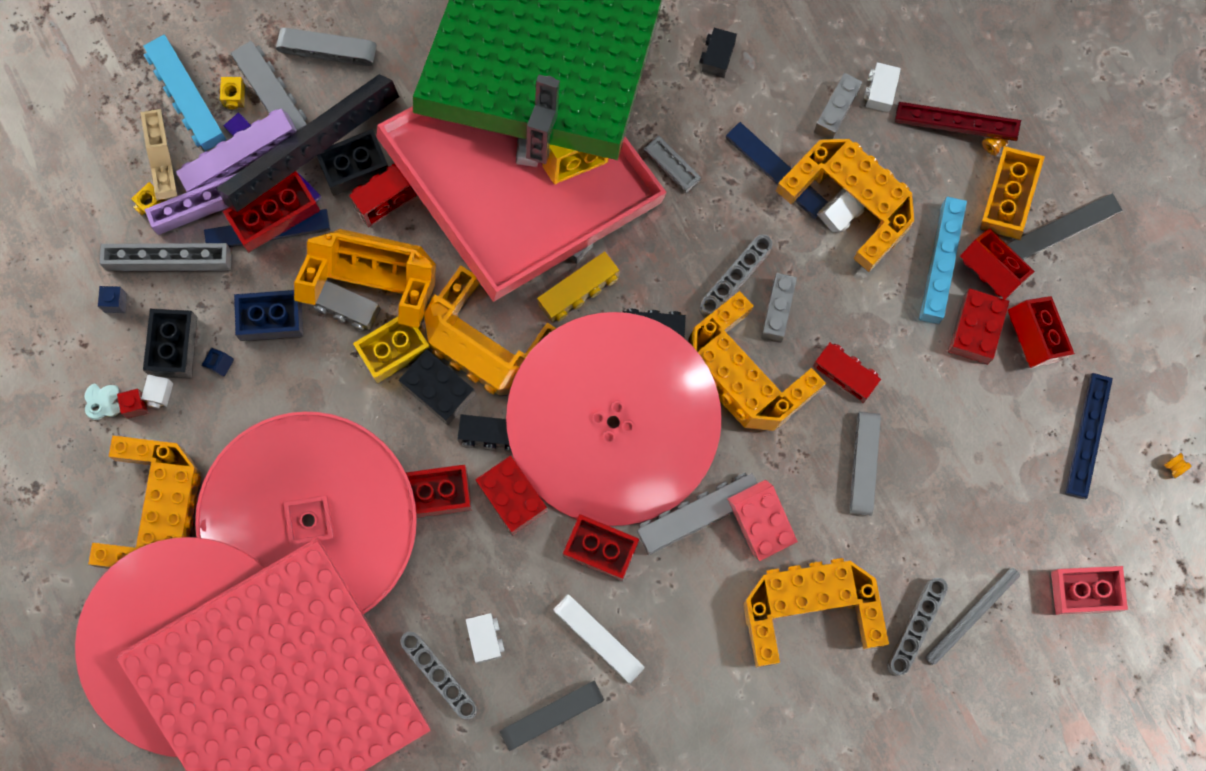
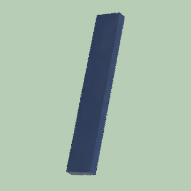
[726,122,828,219]
[204,209,330,247]
[1065,373,1113,499]

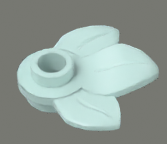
[84,384,121,420]

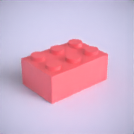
[728,480,798,561]
[1051,566,1128,615]

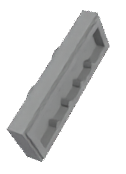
[644,135,701,193]

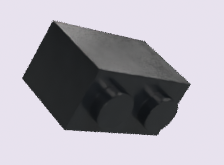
[699,27,737,78]

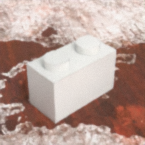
[864,62,901,113]
[817,188,865,232]
[465,613,505,664]

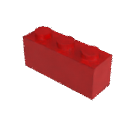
[812,342,881,403]

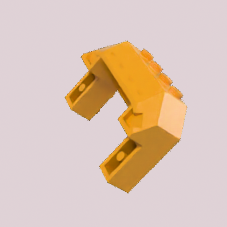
[776,139,914,272]
[294,229,436,328]
[424,265,556,396]
[688,291,826,431]
[88,435,201,569]
[744,558,889,668]

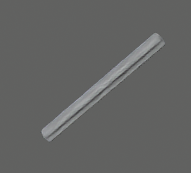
[926,568,1020,665]

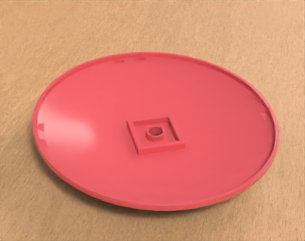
[506,312,721,526]
[195,412,417,614]
[75,537,265,757]

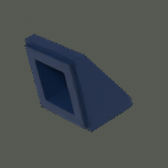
[201,347,234,376]

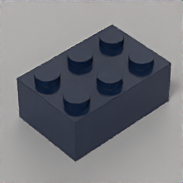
[234,290,303,341]

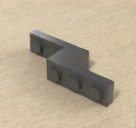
[526,74,560,164]

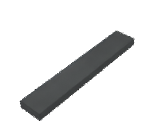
[1007,193,1123,260]

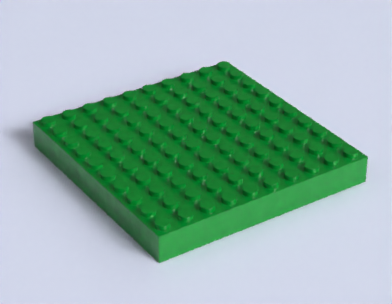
[413,0,662,160]

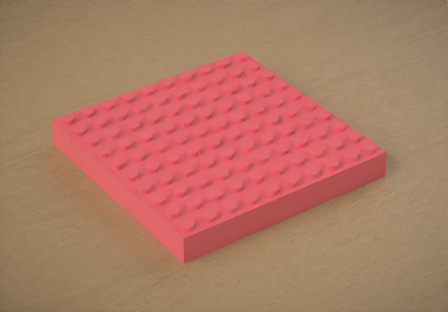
[376,106,667,302]
[117,538,431,771]

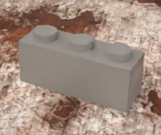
[814,73,862,139]
[761,273,797,343]
[314,280,381,331]

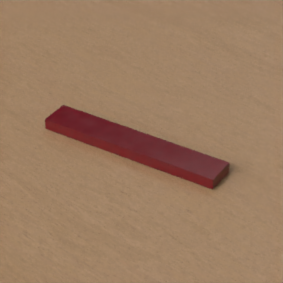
[895,102,1021,141]

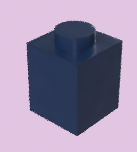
[98,286,127,313]

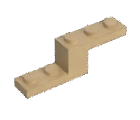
[140,109,177,200]

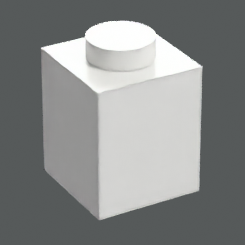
[141,375,173,409]

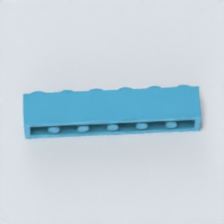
[143,34,226,152]
[919,197,967,324]

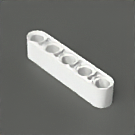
[553,594,645,684]

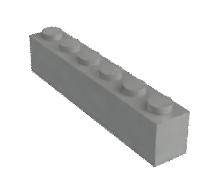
[231,41,307,131]
[99,243,232,271]
[637,472,758,556]

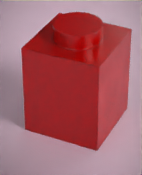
[117,388,149,419]

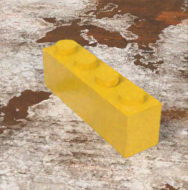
[537,251,620,323]

